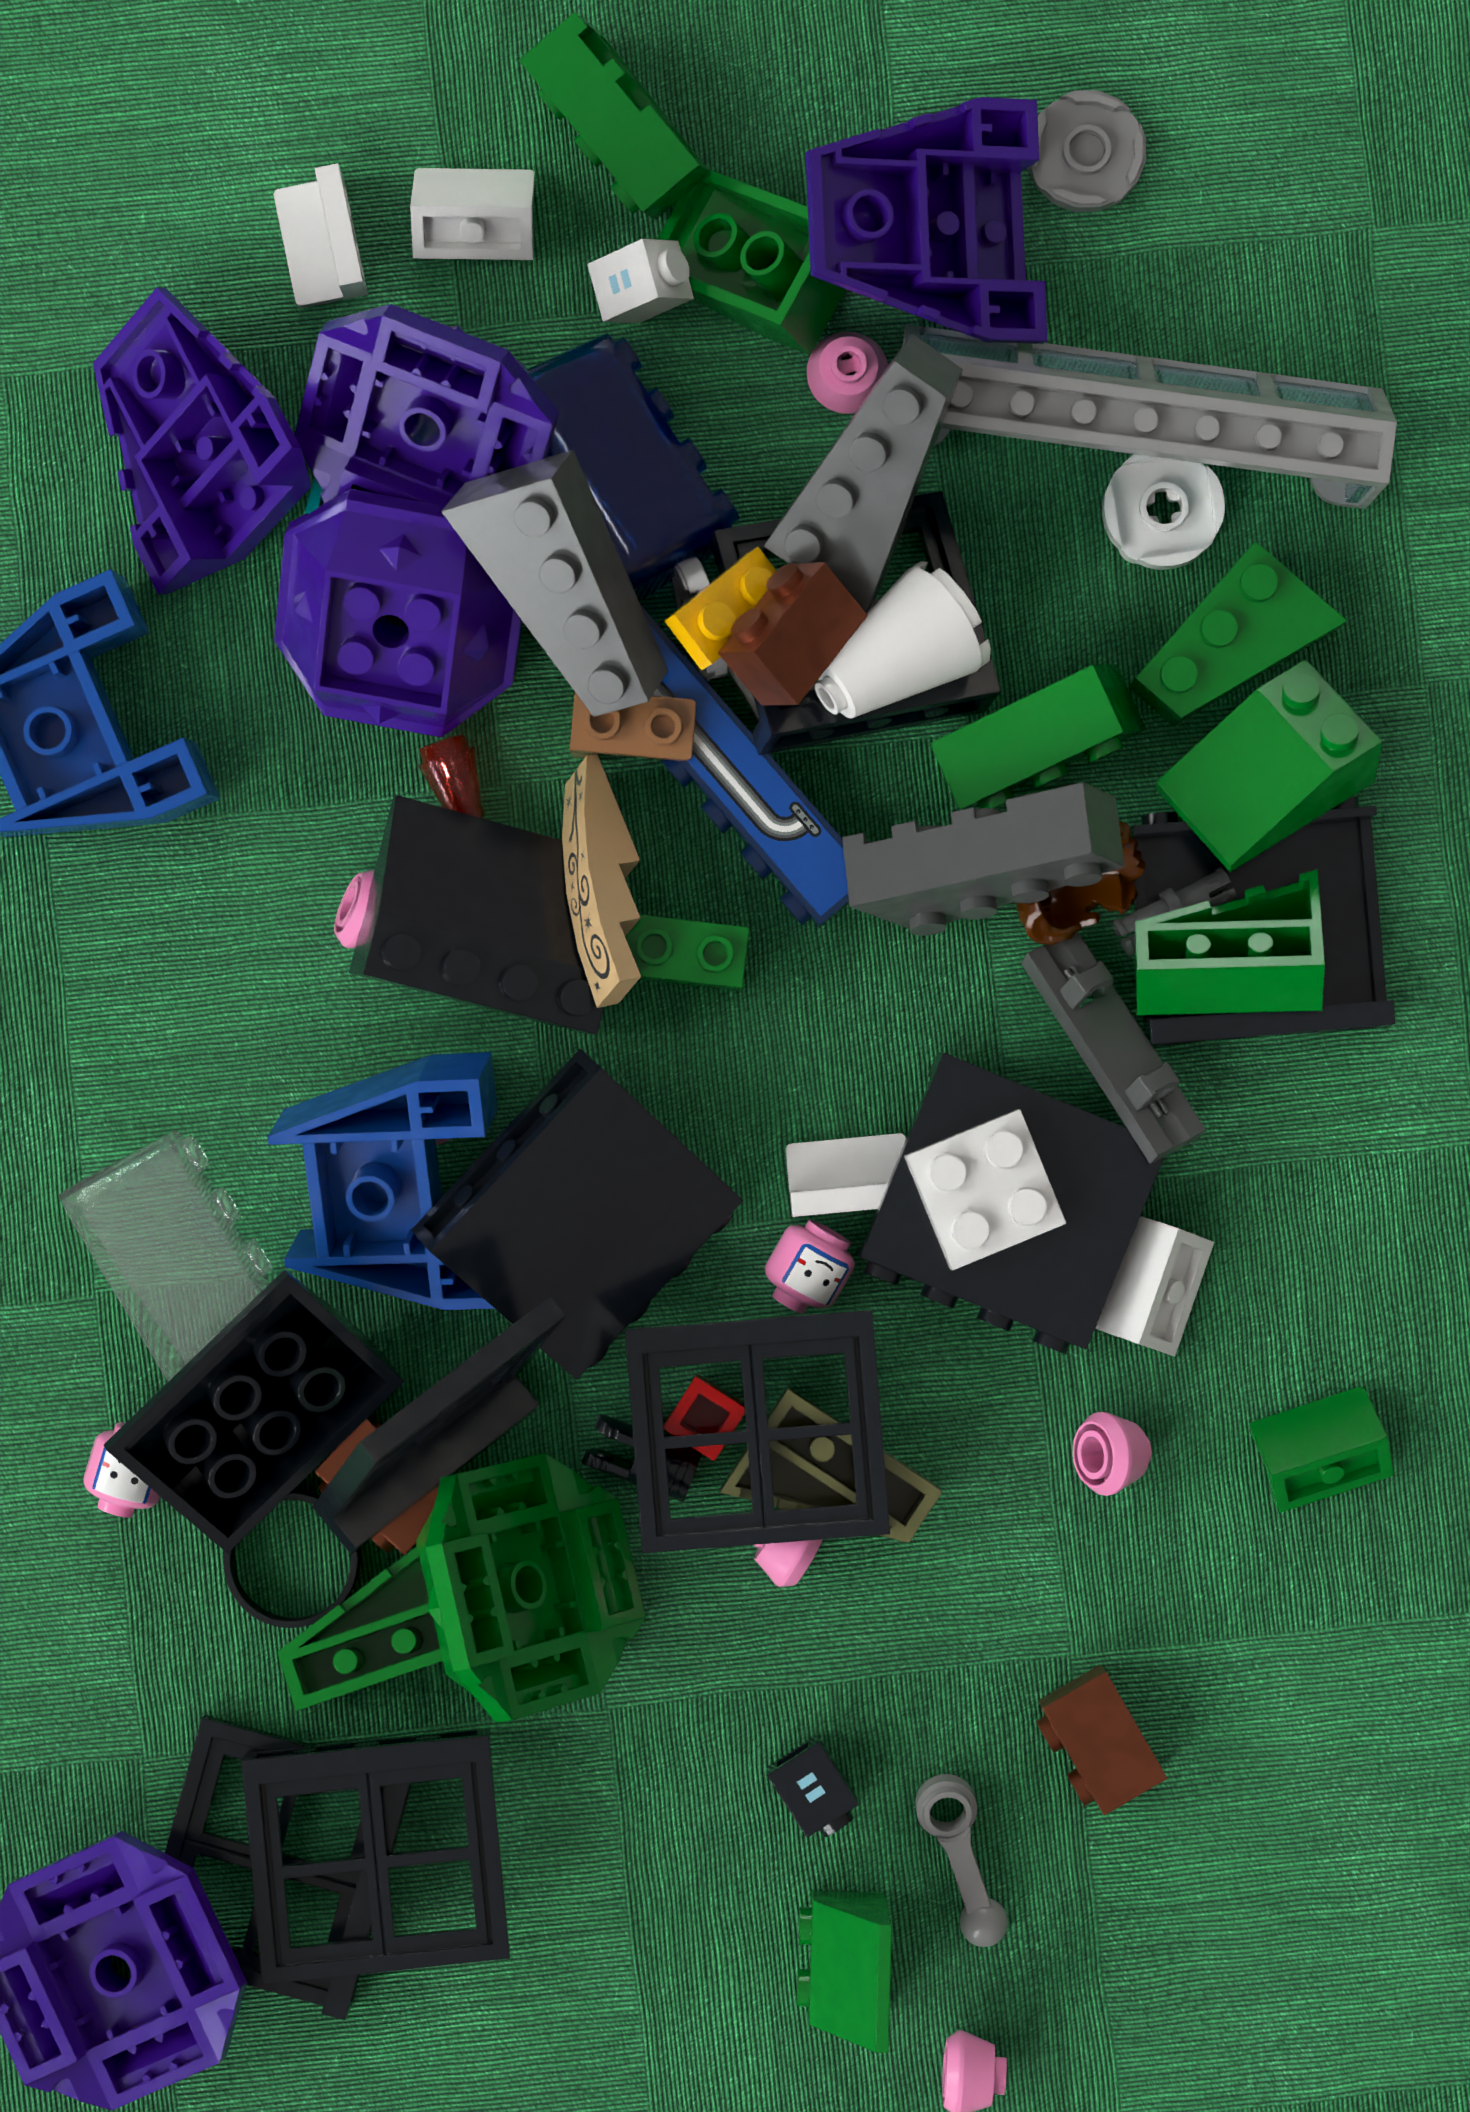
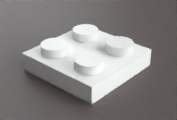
[904,1109,1066,1270]

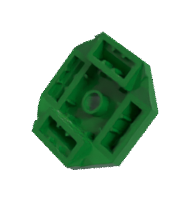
[416,1453,646,1723]

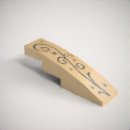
[562,754,641,1008]

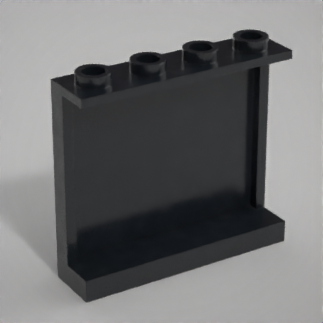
[1130,797,1395,1046]
[411,1049,743,1380]
[855,1053,1164,1355]

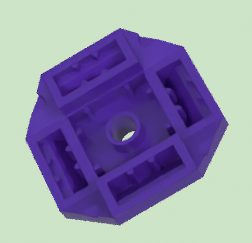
[294,304,560,506]
[274,489,523,738]
[0,1831,247,2110]

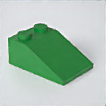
[657,169,846,355]
[1155,659,1383,872]
[797,1890,892,2053]

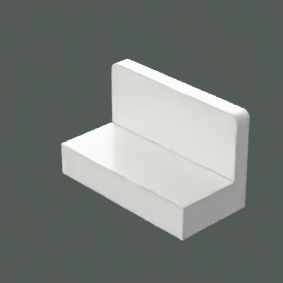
[274,163,368,308]
[410,168,535,260]
[785,1133,906,1217]
[1095,1216,1214,1357]

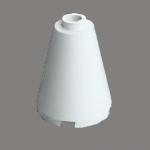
[815,561,991,718]

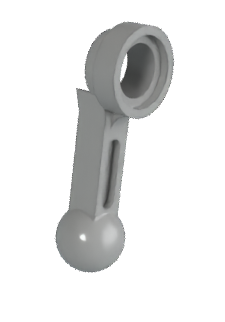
[915,1774,1008,1947]

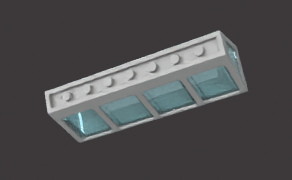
[902,324,1397,509]

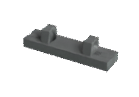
[1021,932,1206,1164]

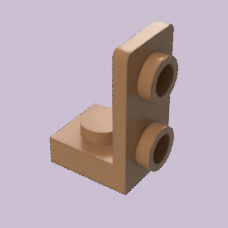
[570,692,697,761]

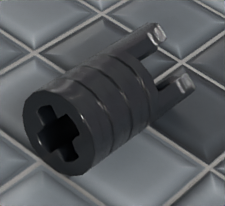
[582,1414,702,1502]

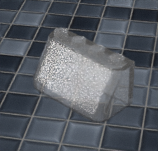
[59,1131,273,1382]

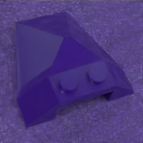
[806,97,1048,344]
[93,287,312,595]

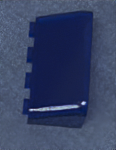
[527,333,740,602]

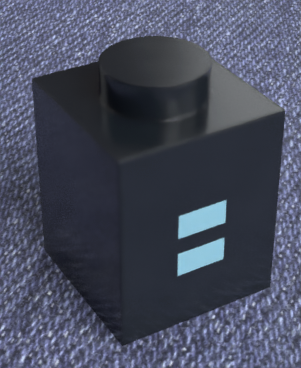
[766,1734,859,1838]

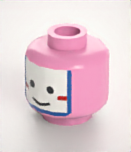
[765,1219,855,1314]
[83,1422,161,1518]

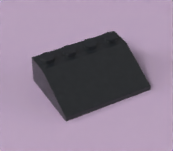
[349,795,604,1035]
[104,1269,404,1554]

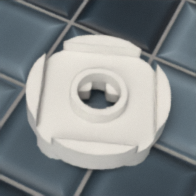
[1102,454,1225,570]

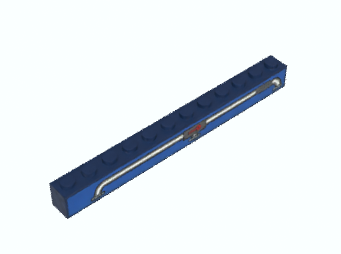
[425,414,849,929]

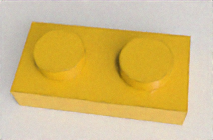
[664,547,776,671]

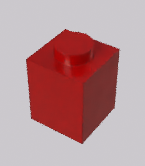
[664,1373,745,1461]

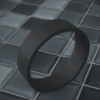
[223,1491,361,1628]

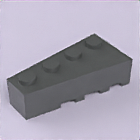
[842,782,1125,936]

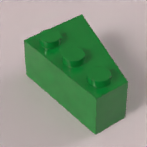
[519,12,711,220]
[1128,541,1347,727]
[930,664,1147,810]
[1135,869,1325,1015]
[277,1546,443,1711]

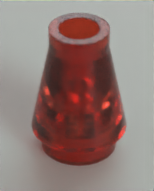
[418,733,485,818]

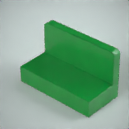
[1250,1387,1394,1513]

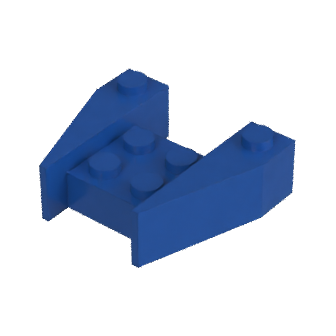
[0,569,221,837]
[268,1052,498,1310]

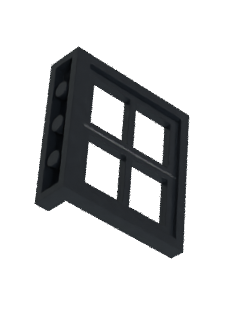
[710,491,1001,755]
[312,1296,566,1555]
[625,1310,890,1553]
[165,1715,412,2020]
[241,1727,510,1985]

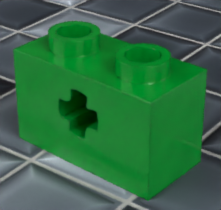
[625,914,749,992]

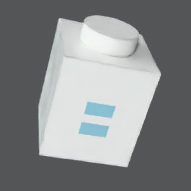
[587,239,694,323]

